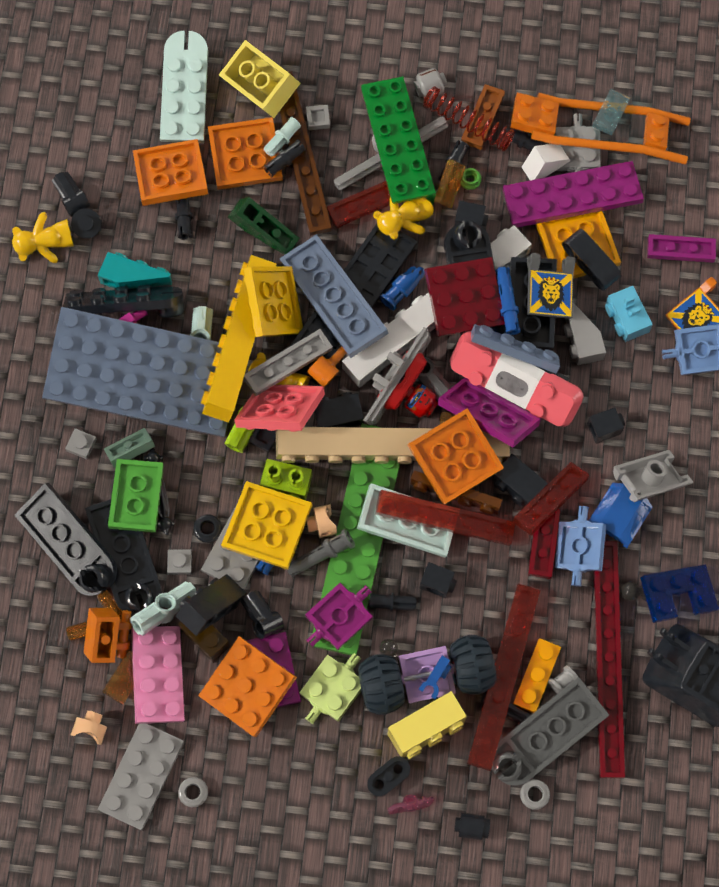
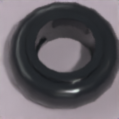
[193,514,222,543]

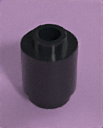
[454,812,490,840]

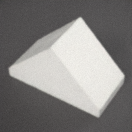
[522,144,570,180]

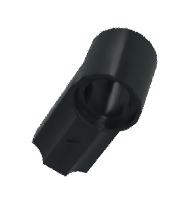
[52,171,91,217]
[241,590,284,639]

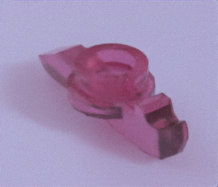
[388,795,434,815]

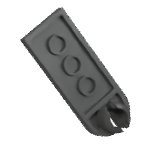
[490,677,609,786]

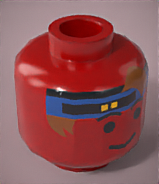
[404,384,438,418]

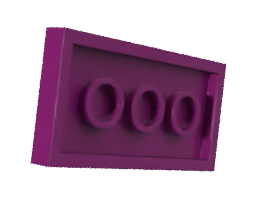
[438,377,540,448]

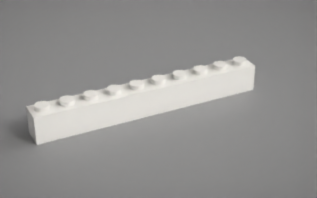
[342,225,532,388]

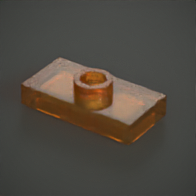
[434,159,466,209]

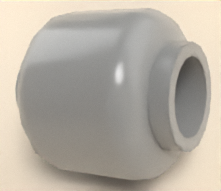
[413,68,447,100]

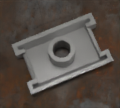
[613,450,693,502]

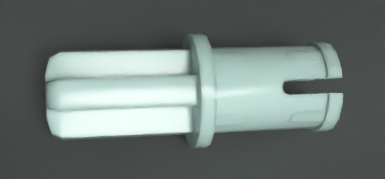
[264,117,301,157]

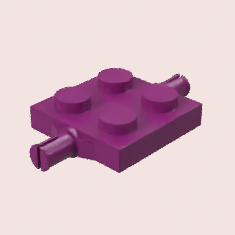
[305,583,373,650]

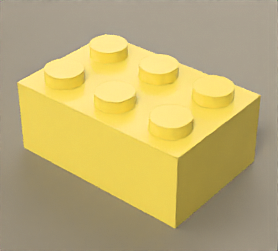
[219,40,301,118]
[387,691,466,760]

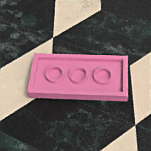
[131,626,185,724]

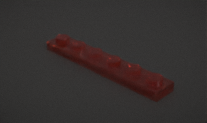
[375,490,515,546]

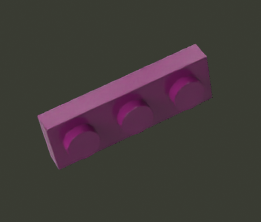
[647,234,716,263]

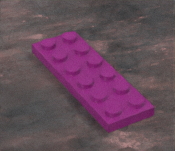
[503,161,644,228]

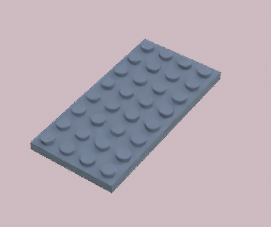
[42,307,227,437]

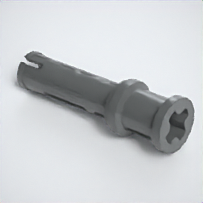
[287,529,355,577]

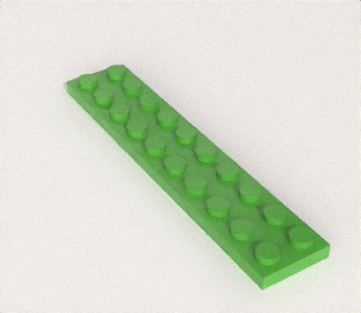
[310,424,400,656]

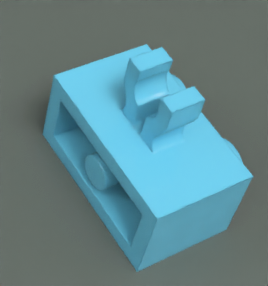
[605,286,653,342]

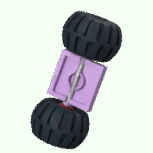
[358,635,497,714]

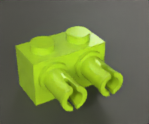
[260,459,313,500]

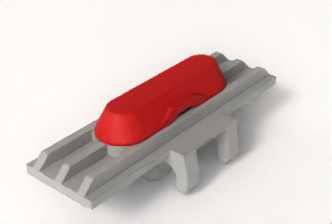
[363,327,432,425]

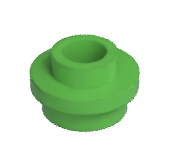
[459,168,481,190]

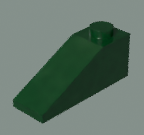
[228,197,299,255]

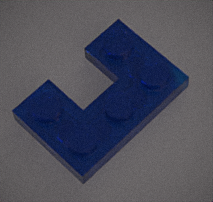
[640,564,719,623]

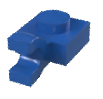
[419,655,452,699]

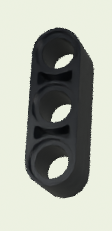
[562,229,622,291]

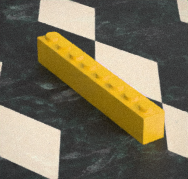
[200,255,276,423]

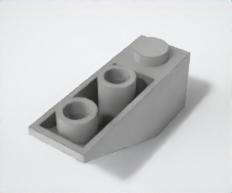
[564,303,606,365]

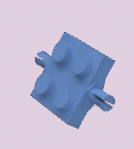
[662,324,719,376]
[555,506,606,586]

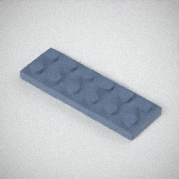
[280,234,389,358]

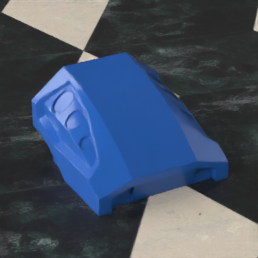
[589,483,653,548]

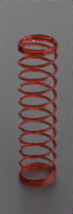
[423,86,515,152]

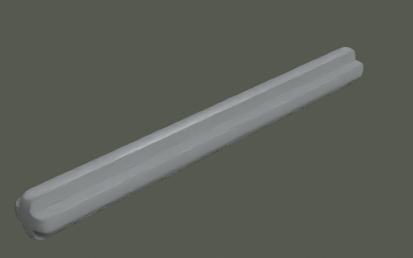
[334,117,448,190]

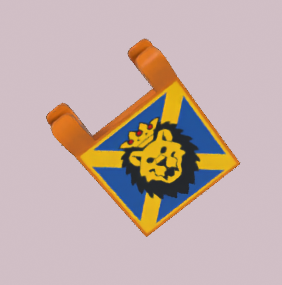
[665,277,719,329]

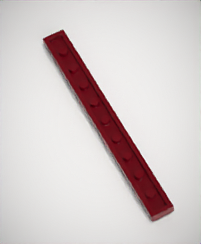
[594,541,625,779]

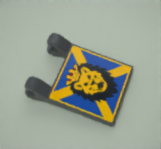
[527,253,575,319]

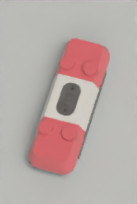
[450,331,584,427]

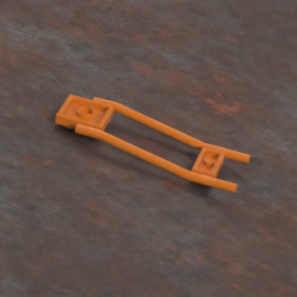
[510,92,691,165]

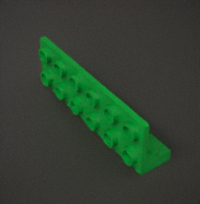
[361,76,436,205]

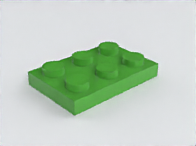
[108,459,164,533]

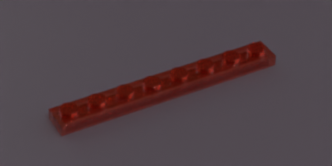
[467,583,541,771]

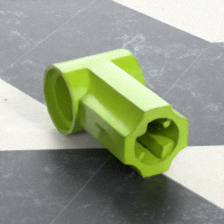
[224,407,254,453]

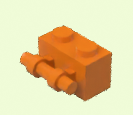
[84,608,132,663]

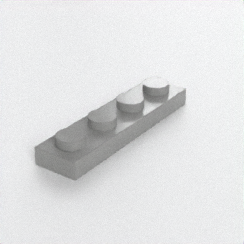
[243,329,333,396]

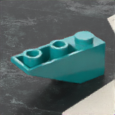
[98,252,172,289]

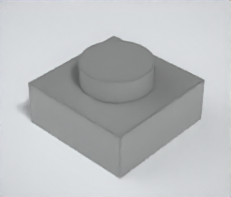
[306,105,330,130]
[65,429,97,459]
[167,549,192,575]

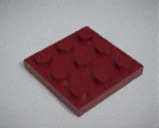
[424,257,505,337]

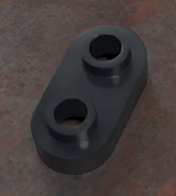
[367,756,410,797]

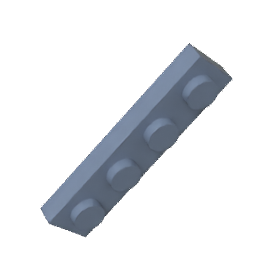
[471,324,560,374]

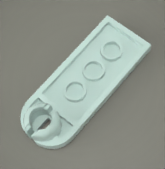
[160,31,208,143]

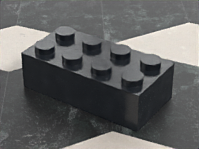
[509,257,557,351]

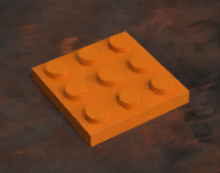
[208,117,283,190]
[133,139,208,206]
[407,408,504,505]
[198,636,297,737]

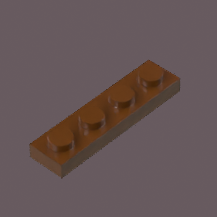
[410,470,502,515]

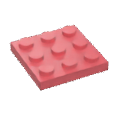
[234,384,325,432]

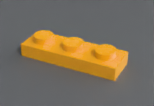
[513,638,561,713]

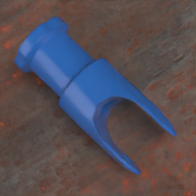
[380,266,425,311]

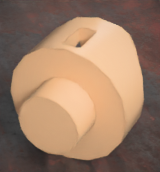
[306,504,337,538]
[71,711,107,745]

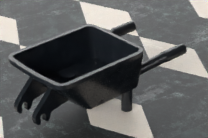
[642,624,719,727]

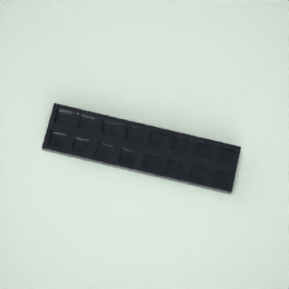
[290,224,417,386]

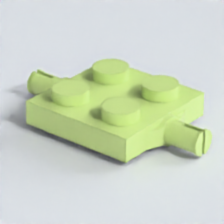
[299,653,361,724]

